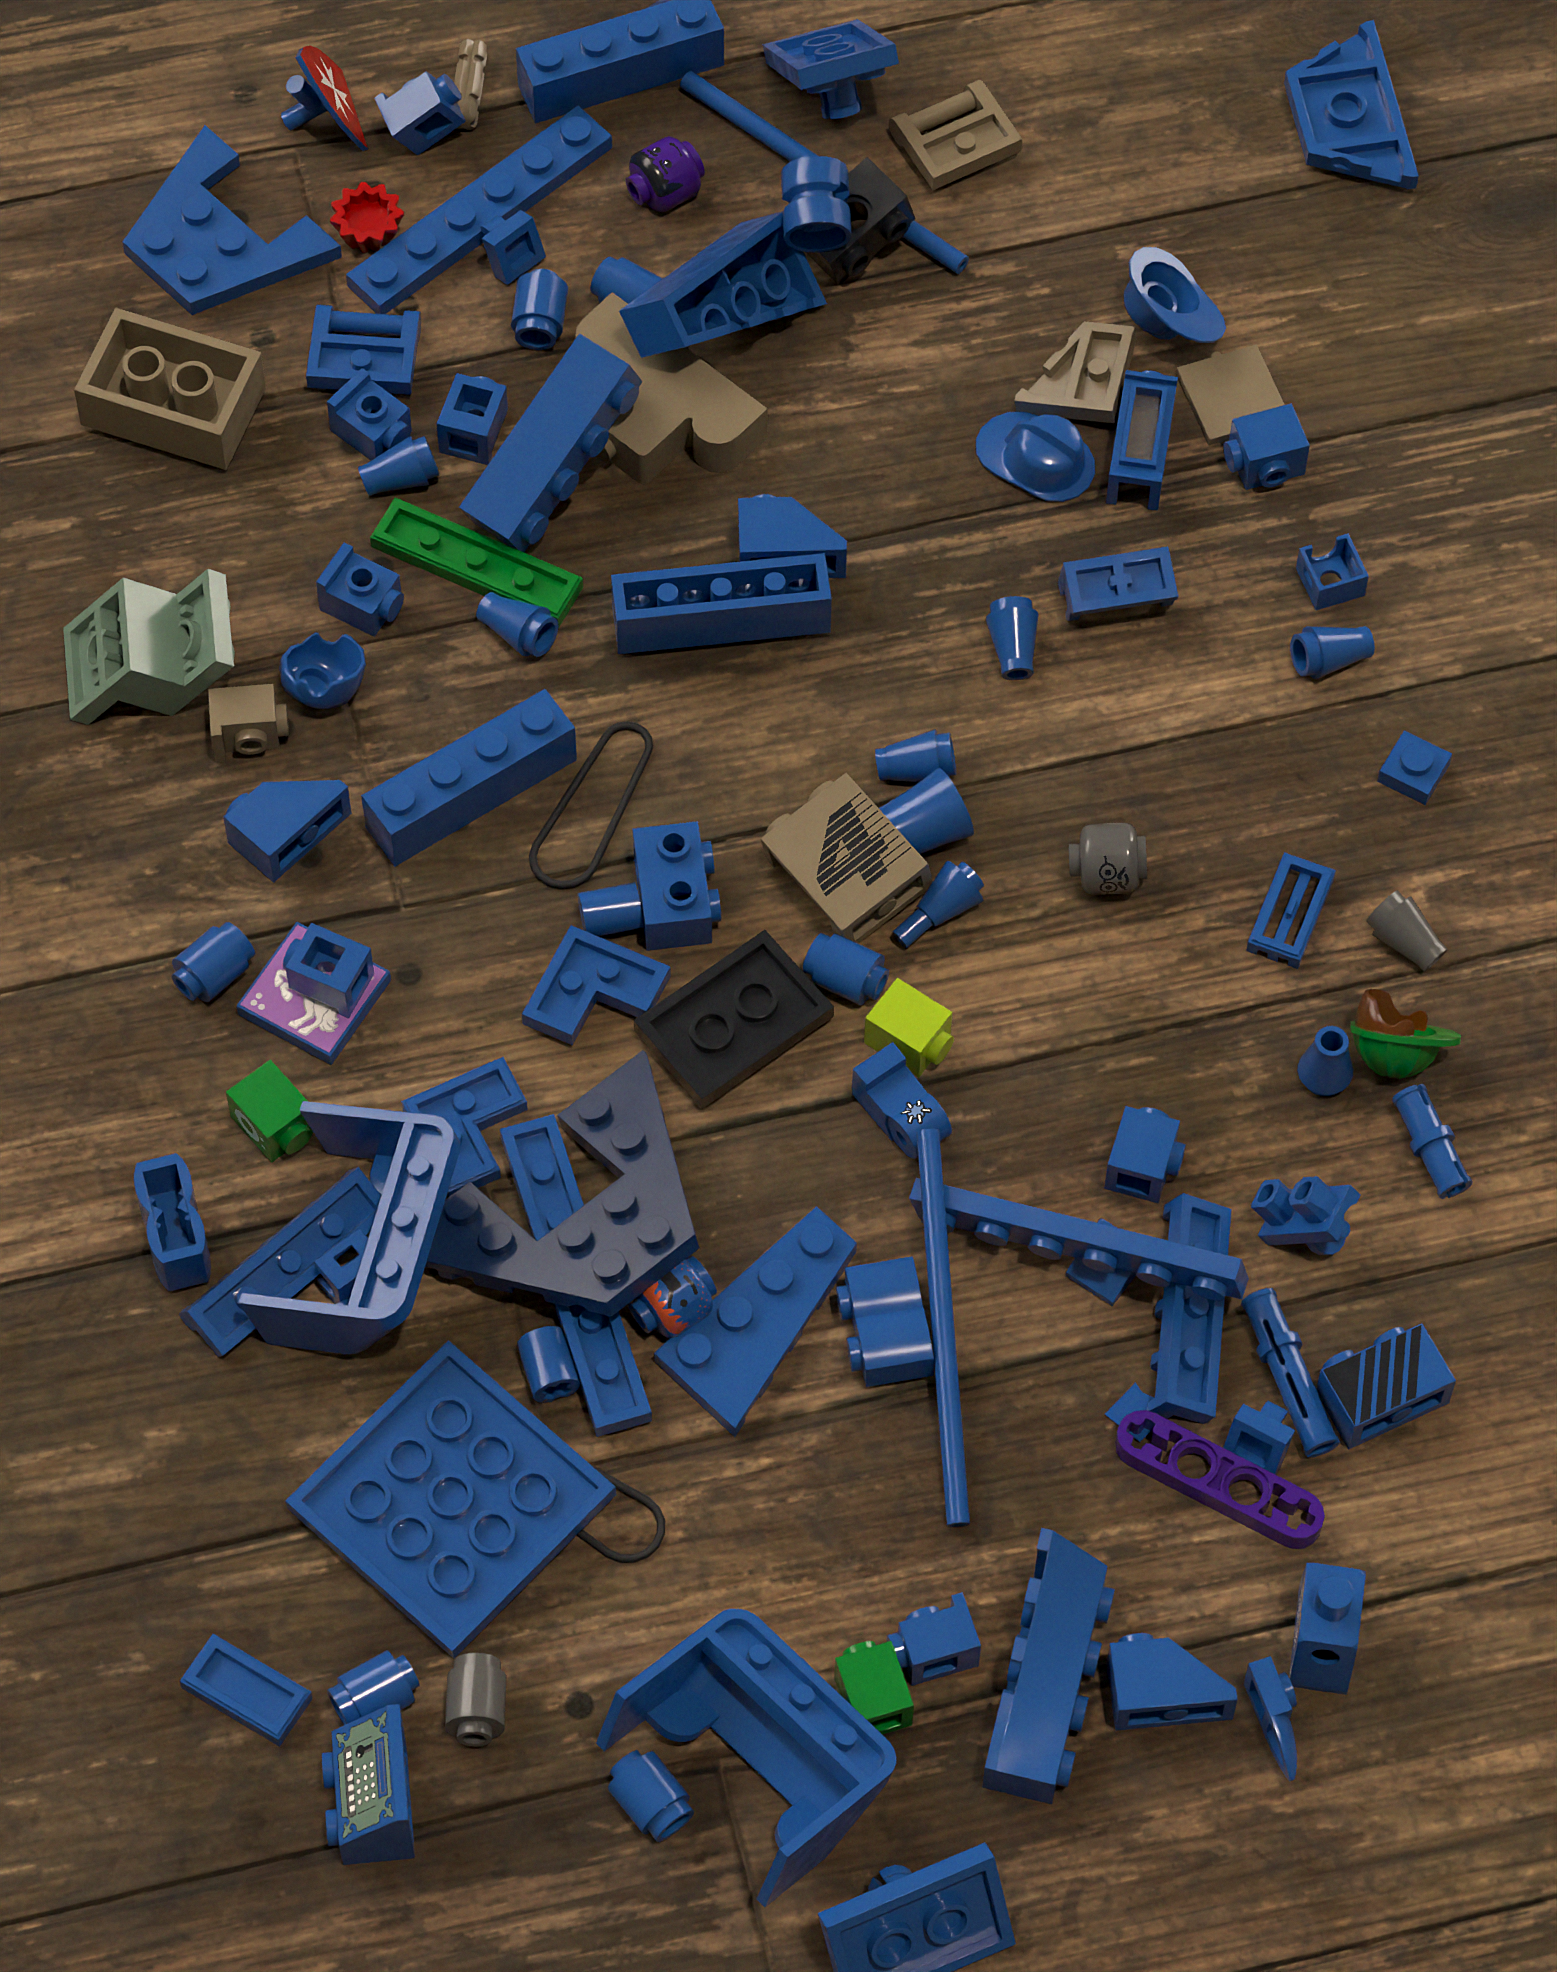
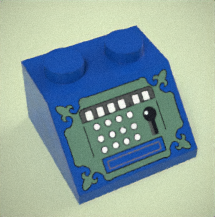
[322,1704,415,1865]

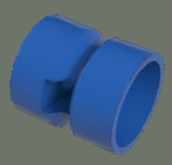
[781,156,852,252]

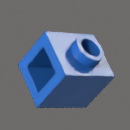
[1224,403,1310,490]
[1104,1106,1186,1204]

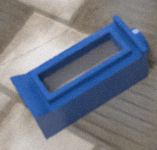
[1106,370,1178,511]

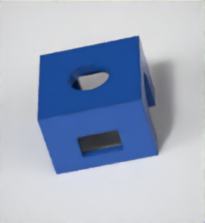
[1296,533,1369,611]
[314,1229,368,1304]

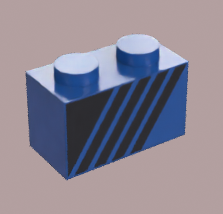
[1316,1323,1456,1450]

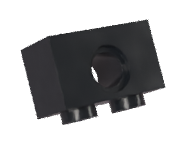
[806,157,916,285]

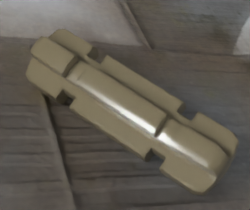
[454,39,487,130]

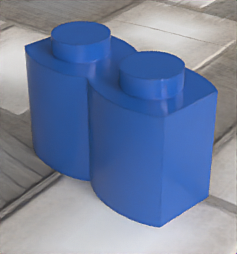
[134,1153,211,1291]
[836,1256,934,1387]

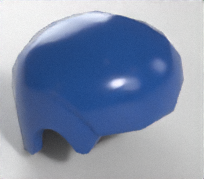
[279,633,366,709]

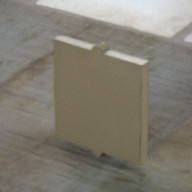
[1176,344,1285,445]

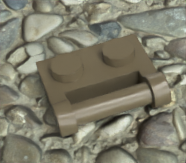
[889,80,1022,190]

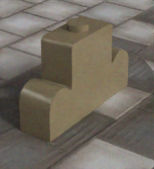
[575,292,768,484]

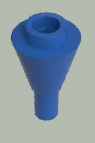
[892,861,984,948]

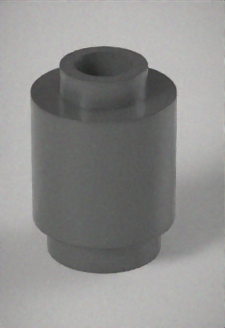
[445,1653,507,1747]

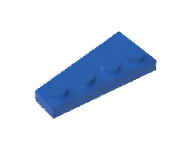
[654,1206,857,1437]

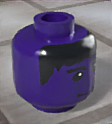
[625,136,705,213]

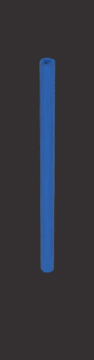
[680,71,969,274]
[916,1129,970,1527]

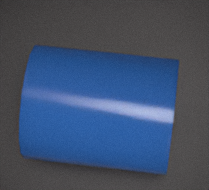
[578,882,644,936]
[517,1326,580,1403]

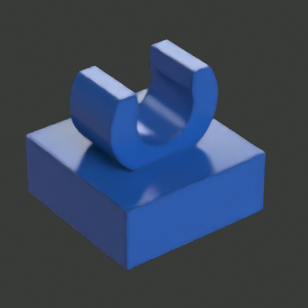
[480,210,546,285]
[1223,1401,1295,1475]

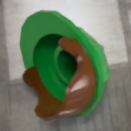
[1350,989,1461,1079]

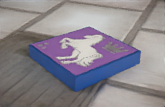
[236,922,391,1065]

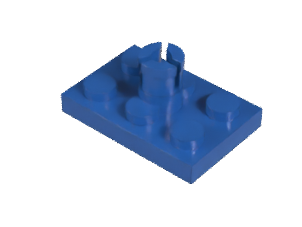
[762,19,899,119]
[818,1842,1016,1972]

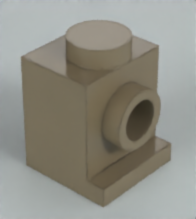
[208,684,289,763]

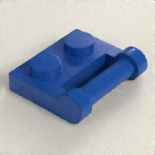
[306,305,421,395]

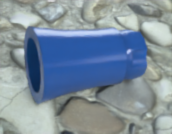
[879,768,974,854]

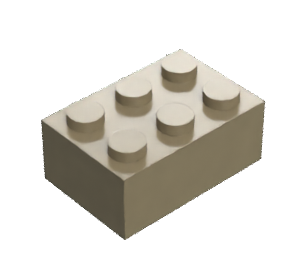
[74,308,266,470]

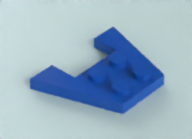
[122,125,342,315]

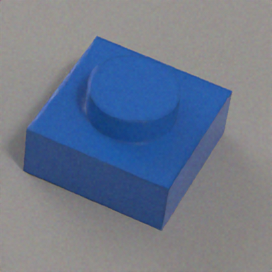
[1377,731,1452,805]

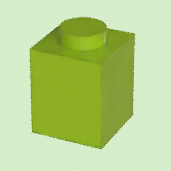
[864,978,954,1078]

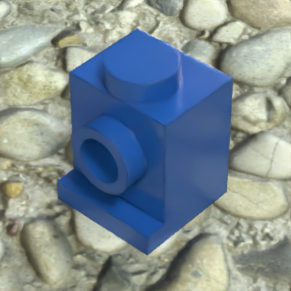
[374,71,466,155]
[327,368,412,461]
[437,373,508,465]
[316,543,404,637]
[283,923,374,1018]
[887,1592,981,1686]

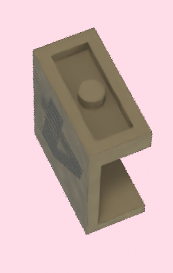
[760,773,932,944]

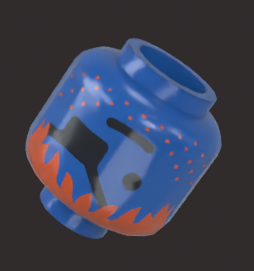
[628,1256,717,1338]

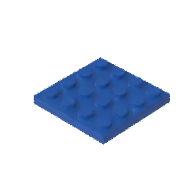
[285,1340,617,1659]

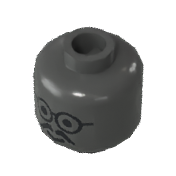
[1069,823,1147,895]

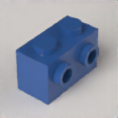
[632,821,721,951]

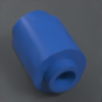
[590,256,663,304]
[511,269,568,350]
[172,922,255,1002]
[803,933,889,1006]
[327,1650,420,1725]
[608,1750,694,1842]

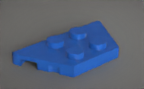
[1284,20,1419,189]

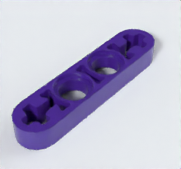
[1115,1410,1325,1549]

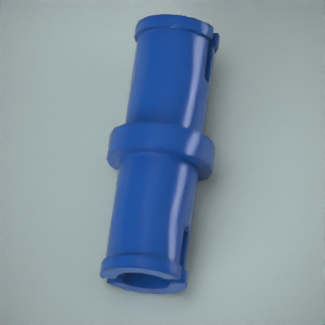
[1392,1084,1473,1199]

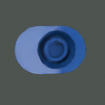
[1123,247,1226,343]
[976,412,1095,502]

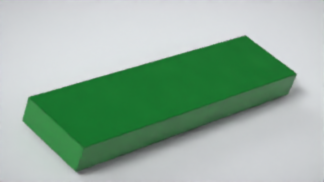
[370,497,583,628]

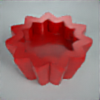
[330,182,404,253]

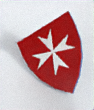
[281,45,368,151]

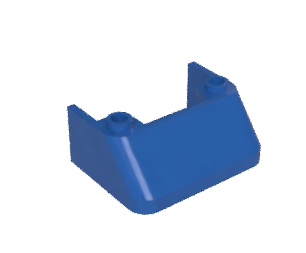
[238,1101,460,1354]
[596,1608,896,1907]

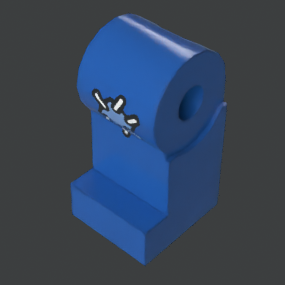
[852,1042,952,1159]

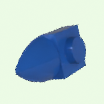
[1244,1656,1297,1782]

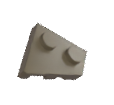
[1014,321,1137,423]

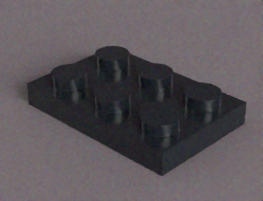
[634,930,834,1109]

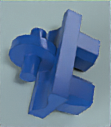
[1251,1176,1361,1255]

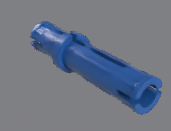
[1241,1288,1340,1457]

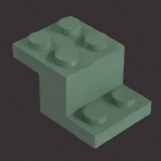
[63,569,235,725]

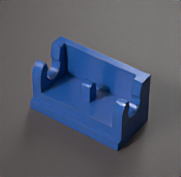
[1058,546,1179,621]

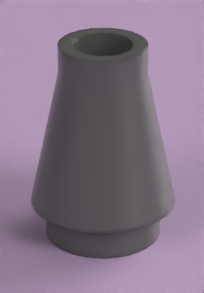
[1366,890,1448,972]

